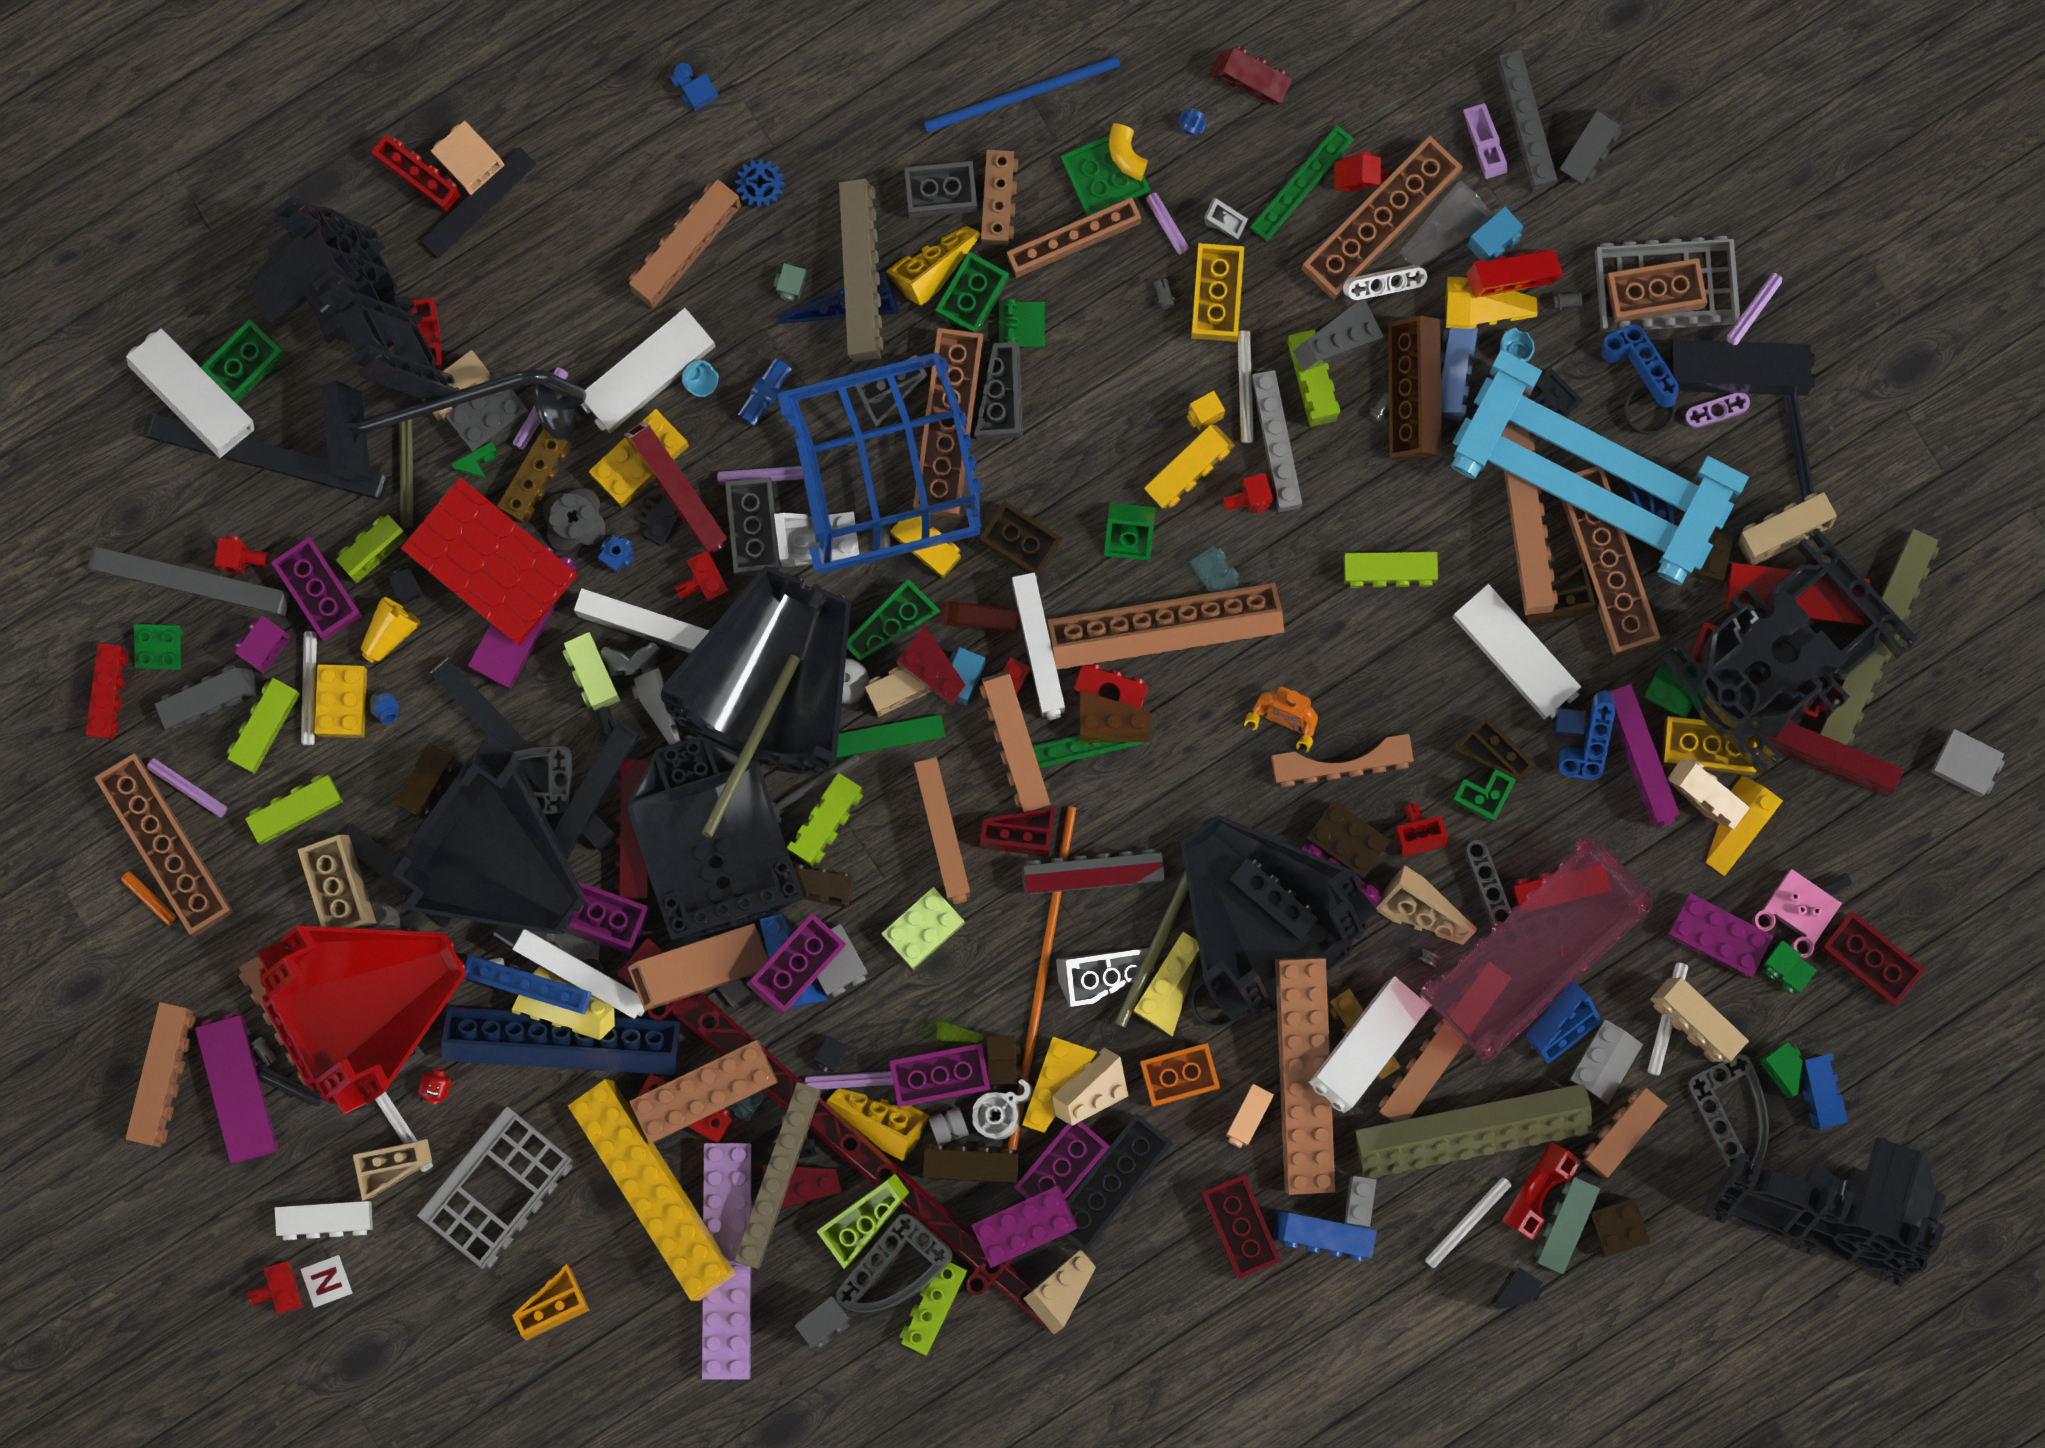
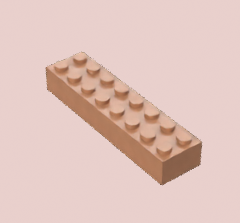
[1302,136,1463,301]
[913,328,983,518]
[1561,466,1661,656]
[94,753,234,937]

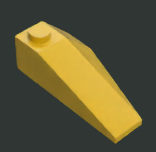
[827,1088,930,1161]

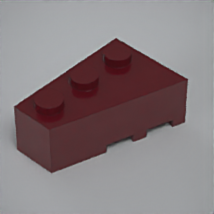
[1209,46,1292,106]
[896,625,966,707]
[980,806,1055,857]
[762,1165,842,1209]

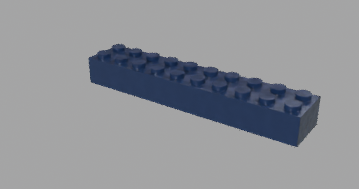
[441,1007,680,1075]

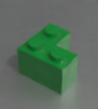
[1452,769,1516,823]
[1760,940,1817,994]

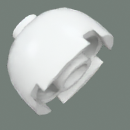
[842,658,869,704]

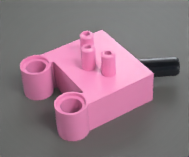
[1752,869,1852,959]

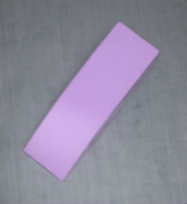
[1463,103,1507,179]

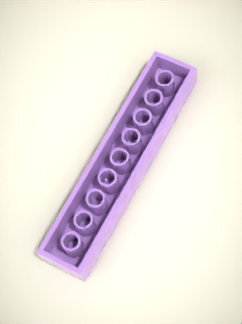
[702,1143,752,1379]

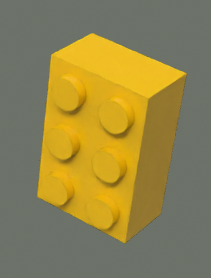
[315,665,367,738]

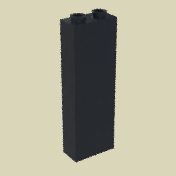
[1670,340,1815,396]

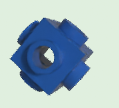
[598,535,634,574]

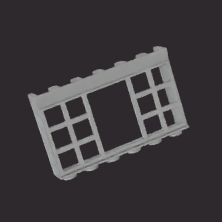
[1594,236,1740,333]
[417,1107,573,1269]

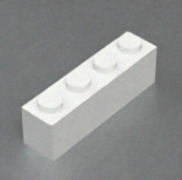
[275,1201,373,1240]

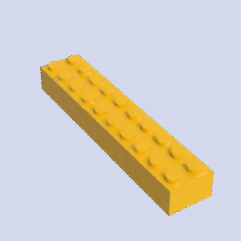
[568,1079,737,1301]

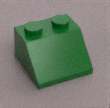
[1104,503,1155,561]
[1641,664,1695,718]
[1759,1042,1802,1099]

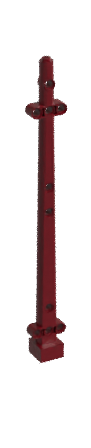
[617,938,1051,1332]

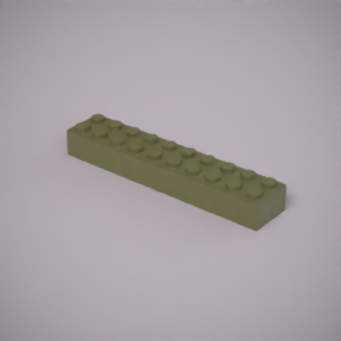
[1355,1084,1592,1178]

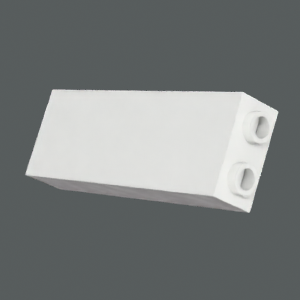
[581,308,716,433]
[126,329,254,458]
[1012,572,1065,720]
[1452,584,1581,720]
[574,588,709,654]
[513,929,644,1019]
[1308,976,1430,1113]

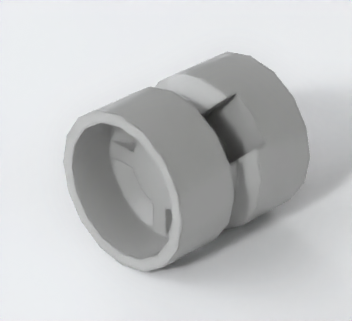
[928,1106,969,1145]

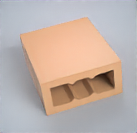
[431,121,504,195]
[1226,1084,1274,1148]

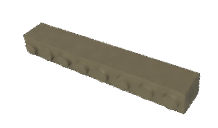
[839,179,883,362]
[735,1082,821,1269]

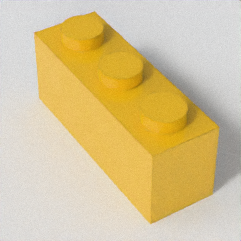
[890,516,961,579]

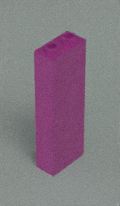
[468,545,577,690]
[1610,684,1680,829]
[195,1013,279,1164]

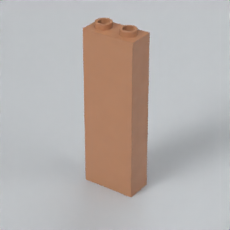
[914,757,971,904]
[628,924,769,1011]

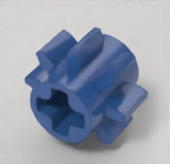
[1178,108,1207,137]

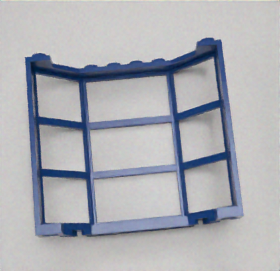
[778,353,981,575]

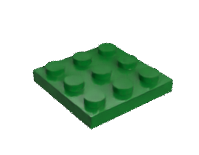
[1061,135,1151,217]

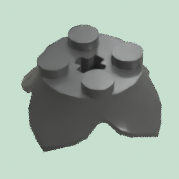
[543,488,605,551]
[600,642,661,676]

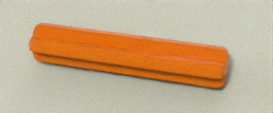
[121,871,177,925]

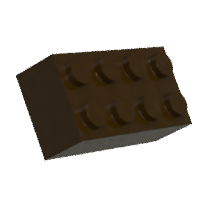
[923,1145,1018,1184]

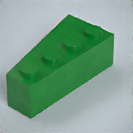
[847,579,940,661]

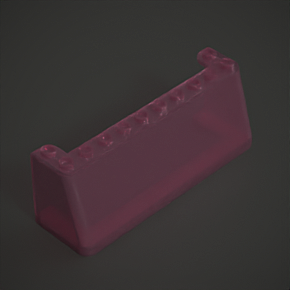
[1420,834,1652,1065]

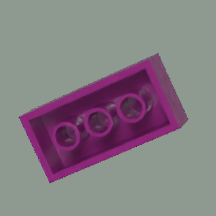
[271,537,363,642]
[561,881,649,956]
[1666,893,1773,979]
[746,913,846,1016]
[889,1044,990,1108]
[1014,1121,1110,1199]
[972,1185,1078,1268]

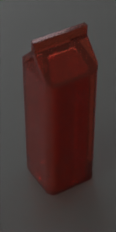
[942,602,1018,634]

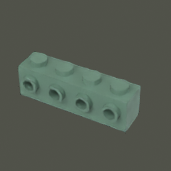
[1534,1177,1600,1275]

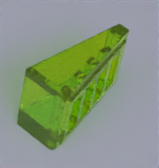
[936,1020,983,1043]

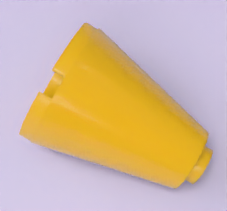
[360,597,421,662]

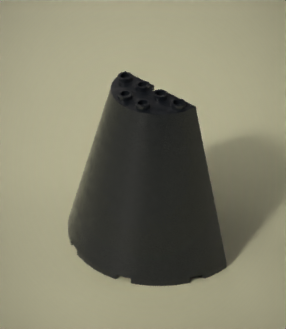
[661,565,851,774]

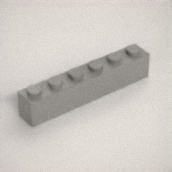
[1252,370,1302,513]

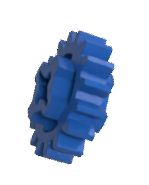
[735,159,785,209]

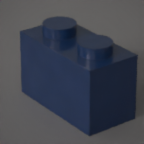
[1552,709,1589,740]

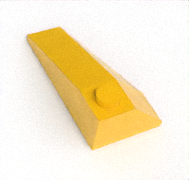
[886,226,981,305]
[1445,277,1538,329]
[1705,775,1783,876]

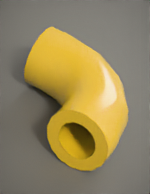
[1109,123,1148,181]

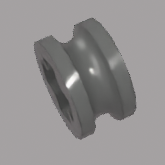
[1418,949,1441,969]

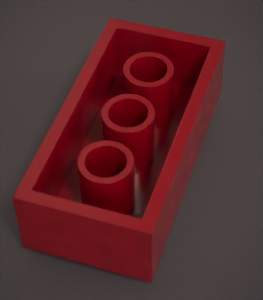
[1819,911,1925,1008]
[1201,1174,1281,1280]

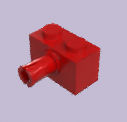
[1334,152,1389,192]
[1222,473,1273,514]
[215,535,268,575]
[674,551,730,605]
[1395,803,1448,858]
[247,1261,304,1314]

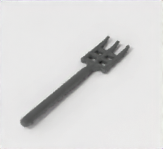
[772,754,860,824]

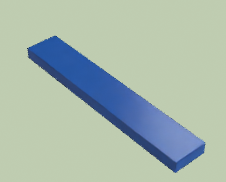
[464,955,592,1014]

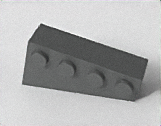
[1293,299,1384,371]
[974,342,1023,440]
[155,665,262,730]

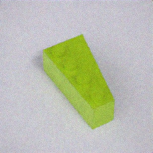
[1287,329,1340,427]
[787,773,863,867]
[817,1174,909,1269]

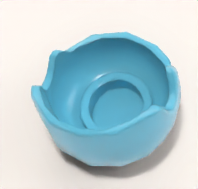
[1500,328,1535,362]
[682,359,719,397]

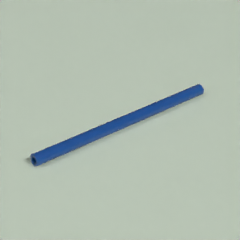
[924,56,1120,133]

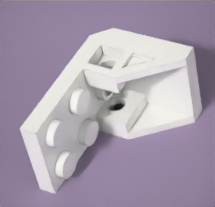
[774,512,859,567]

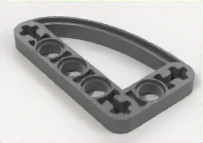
[514,746,572,814]
[1688,1054,1769,1168]
[836,1214,952,1312]

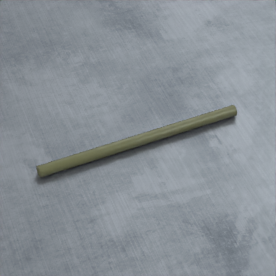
[701,655,800,838]
[1115,870,1189,1028]

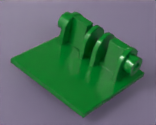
[999,299,1045,347]
[134,624,183,670]

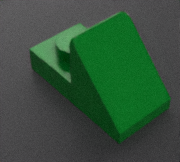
[452,442,499,480]

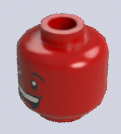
[418,1068,451,1104]

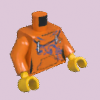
[1244,687,1318,753]

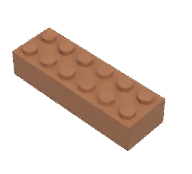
[629,179,741,309]
[126,1002,196,1147]
[629,1040,779,1144]

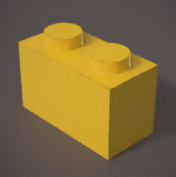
[1187,391,1225,432]

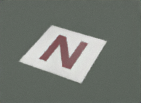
[301,1255,352,1308]

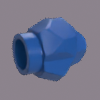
[370,691,399,724]

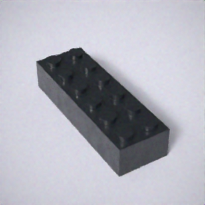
[1063,1114,1173,1253]

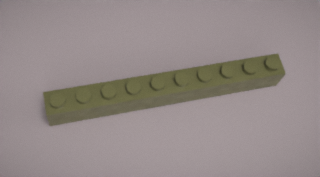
[1819,529,1939,746]

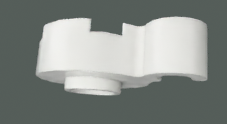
[972,1079,1033,1140]

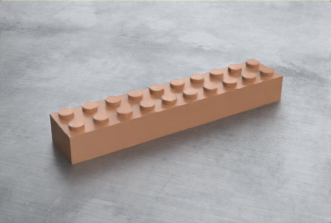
[1048,583,1284,669]
[1275,957,1335,1195]

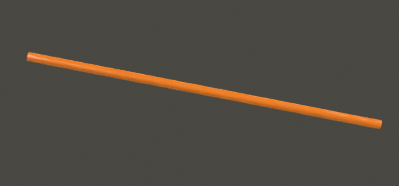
[1007,806,1076,1150]

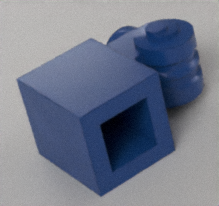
[670,63,718,112]

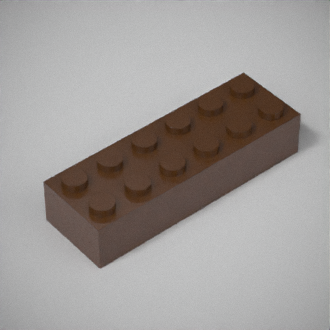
[1388,316,1442,461]

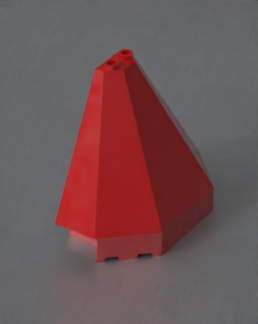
[257,926,467,1115]

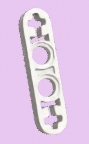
[1343,265,1427,300]

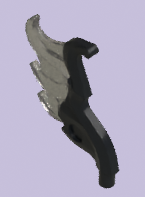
[509,932,604,974]

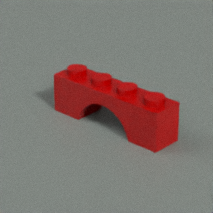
[1502,1142,1581,1240]

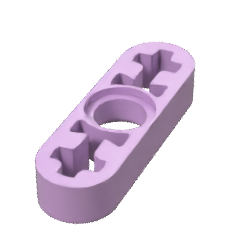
[1685,393,1750,429]

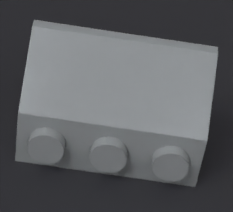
[1568,1019,1643,1105]

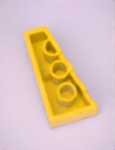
[1144,425,1235,509]
[1022,1037,1097,1134]

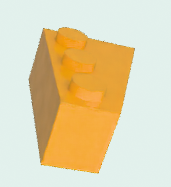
[512,1264,590,1341]

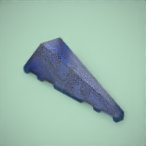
[778,271,900,324]

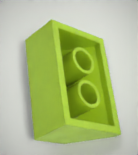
[336,515,409,583]

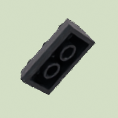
[1487,1267,1543,1310]

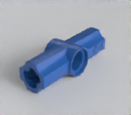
[738,358,792,426]

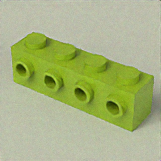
[1344,552,1438,588]
[227,678,300,774]
[245,774,343,845]
[899,1259,967,1356]

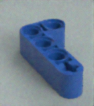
[1601,324,1679,407]
[1559,691,1615,780]

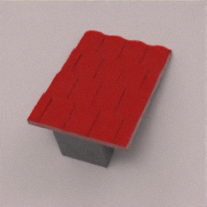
[401,477,578,646]

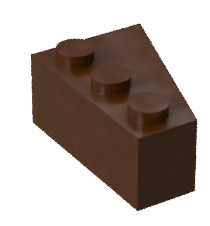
[1080,690,1150,743]

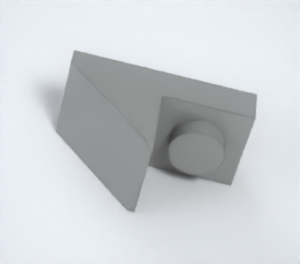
[1204,198,1248,239]

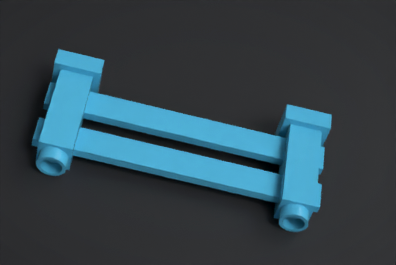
[1451,350,1749,585]

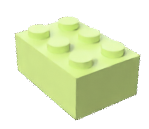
[562,632,621,712]
[881,887,965,970]

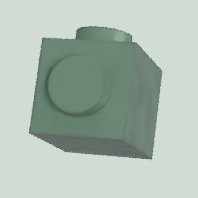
[774,264,807,301]

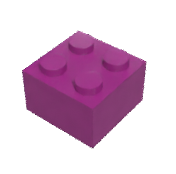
[235,615,291,675]

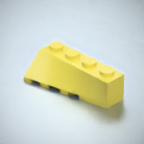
[1133,932,1199,1037]
[512,966,615,1040]

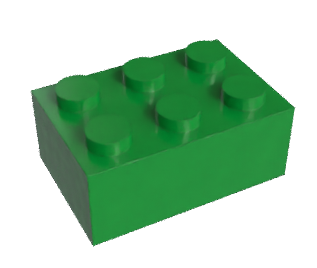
[935,252,1009,333]
[201,319,286,404]

